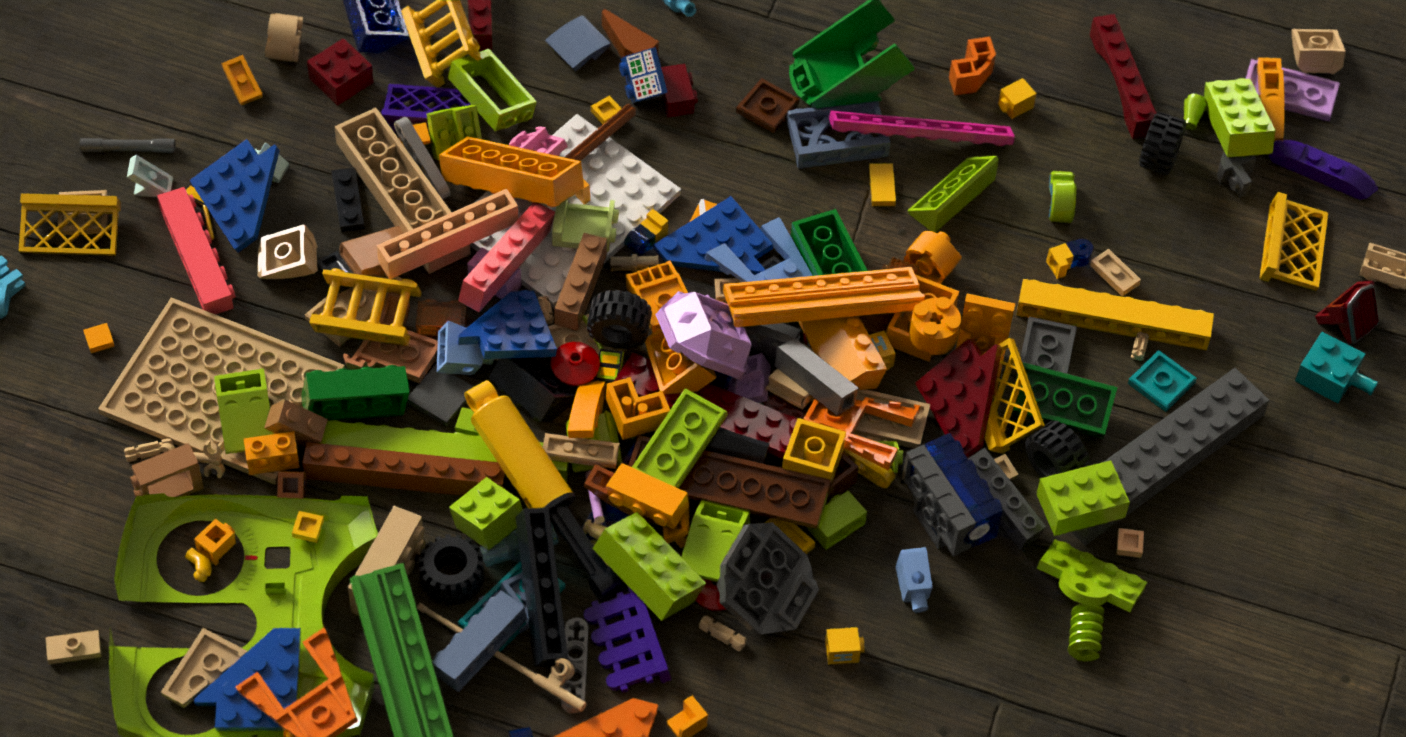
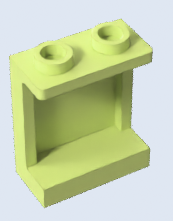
[552,199,619,252]

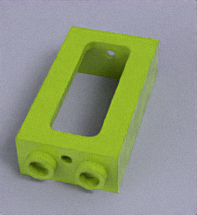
[448,49,537,131]

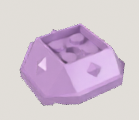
[655,291,752,379]

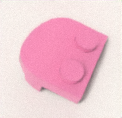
[509,127,568,156]

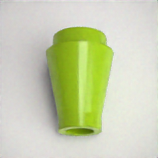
[1184,94,1207,130]

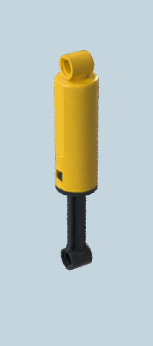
[464,380,623,600]

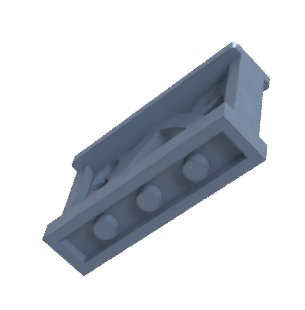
[787,101,890,169]

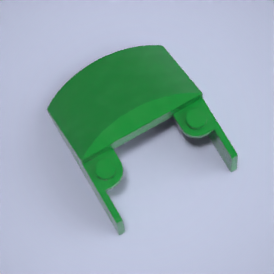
[789,0,915,108]

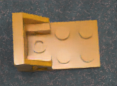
[956,294,1015,396]

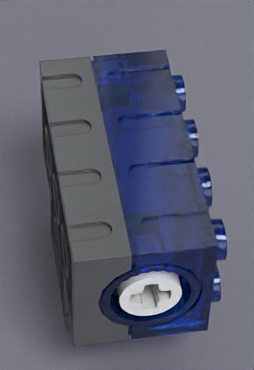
[902,433,1003,556]

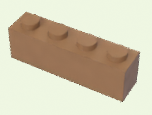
[554,233,607,331]

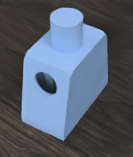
[437,321,494,375]
[895,547,932,612]

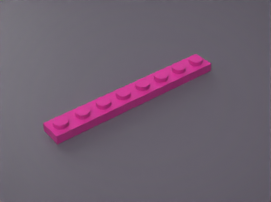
[829,110,1015,146]

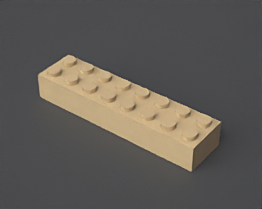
[335,107,471,274]

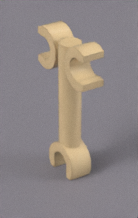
[159,441,225,478]

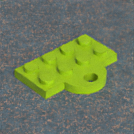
[1037,539,1148,612]

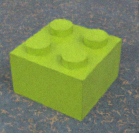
[449,477,523,550]

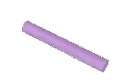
[585,471,604,524]

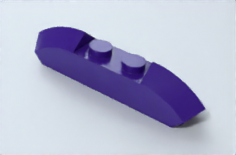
[1269,140,1378,200]

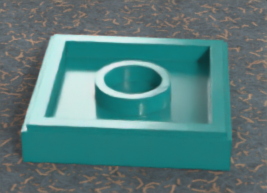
[1128,350,1197,412]

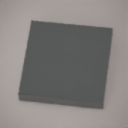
[407,365,473,426]

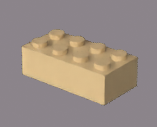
[348,506,426,616]

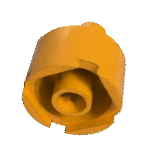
[904,231,962,284]
[909,297,961,355]

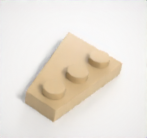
[161,628,248,708]

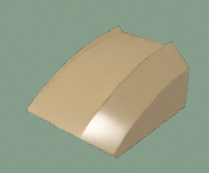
[1292,29,1345,75]
[257,224,318,279]

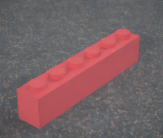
[157,187,236,315]
[458,202,555,312]

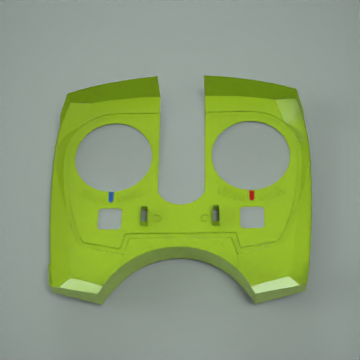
[109,493,378,737]

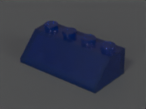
[343,0,409,53]

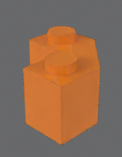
[949,37,996,95]

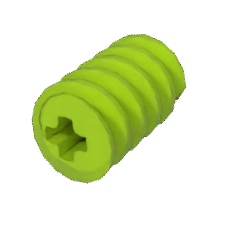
[1068,604,1104,661]

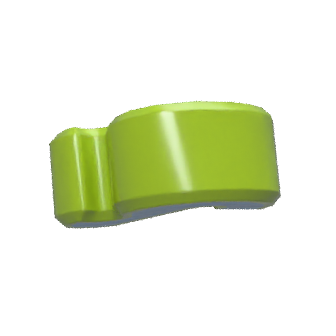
[1049,171,1076,223]

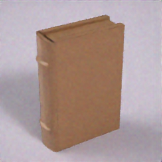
[339,226,404,277]

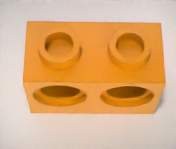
[244,431,300,475]

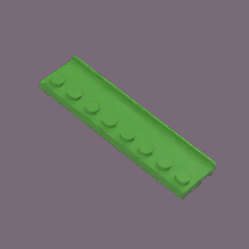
[350,563,453,737]

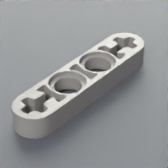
[394,117,450,200]
[561,618,588,714]

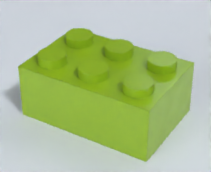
[1037,460,1130,536]

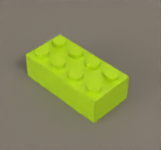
[1204,78,1276,157]
[593,512,706,621]

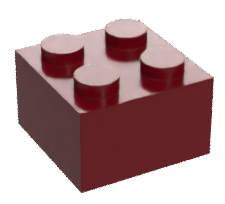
[307,38,374,106]

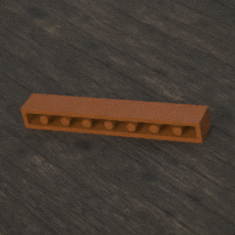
[302,442,507,496]

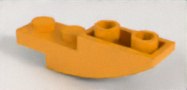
[1257,58,1284,141]

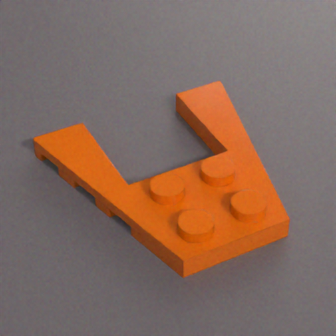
[803,397,920,470]
[236,628,358,737]

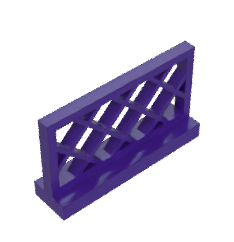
[381,84,478,136]

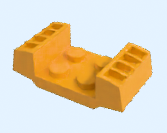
[626,261,688,333]

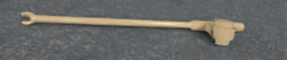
[417,603,587,712]

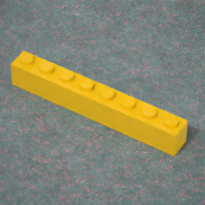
[1016,279,1214,350]

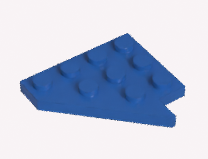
[190,139,280,253]
[654,196,773,275]
[457,290,557,359]
[194,628,301,731]

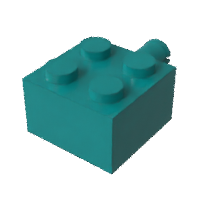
[1295,332,1378,403]

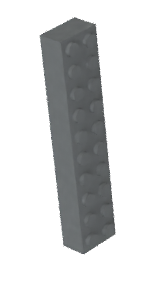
[1072,368,1269,546]

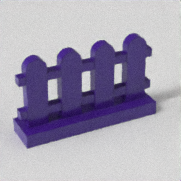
[584,586,672,693]

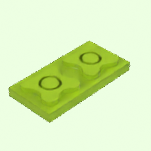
[632,388,728,489]

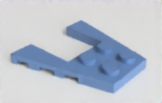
[705,217,813,282]

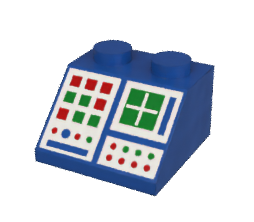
[619,47,667,103]

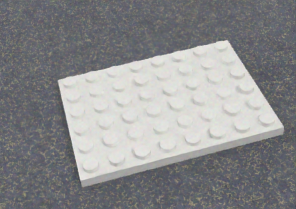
[470,114,681,309]

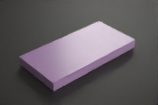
[1246,59,1340,121]

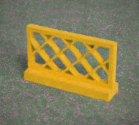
[1259,192,1328,291]
[19,193,121,256]
[982,338,1045,454]

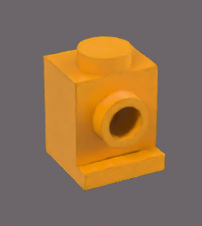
[194,519,236,566]

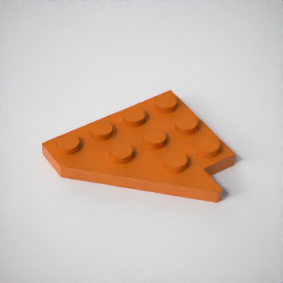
[554,698,658,737]

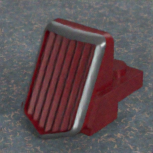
[1315,281,1379,344]

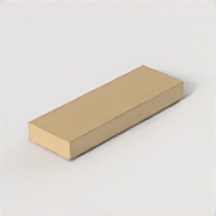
[543,433,620,469]

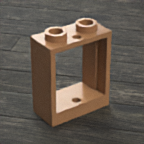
[130,443,204,498]

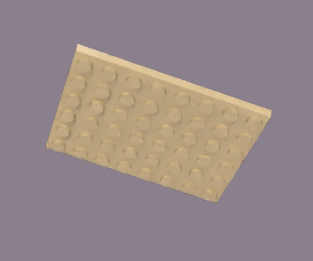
[98,297,345,485]

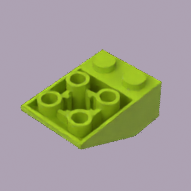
[214,368,274,454]
[681,500,750,582]

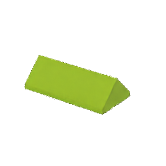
[907,156,999,233]

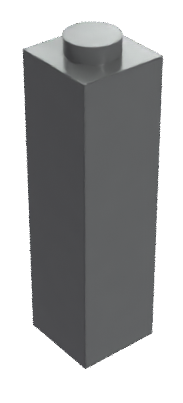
[774,338,859,416]

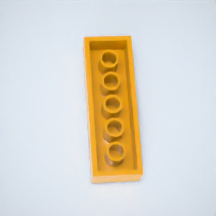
[439,136,584,207]

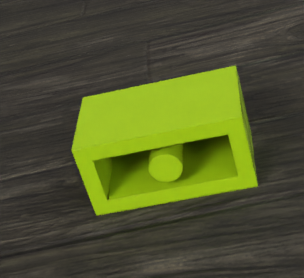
[807,491,867,550]

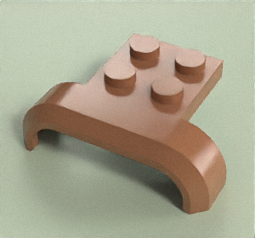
[343,292,438,383]

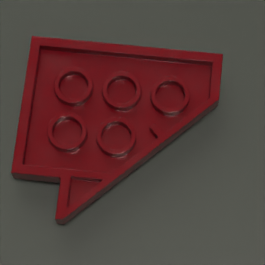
[915,338,1002,461]

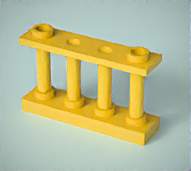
[401,0,481,88]
[309,268,421,346]

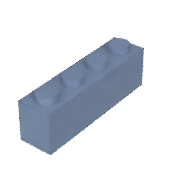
[432,591,527,692]

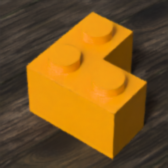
[606,377,670,440]

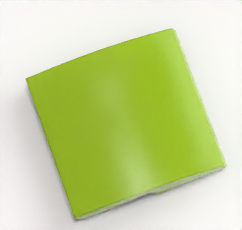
[427,105,482,160]

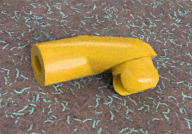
[185,548,212,582]

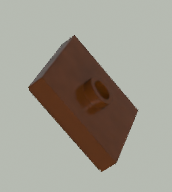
[736,78,800,133]

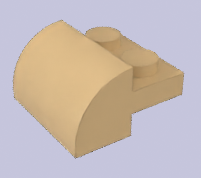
[1359,242,1406,290]

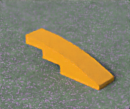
[567,381,606,438]

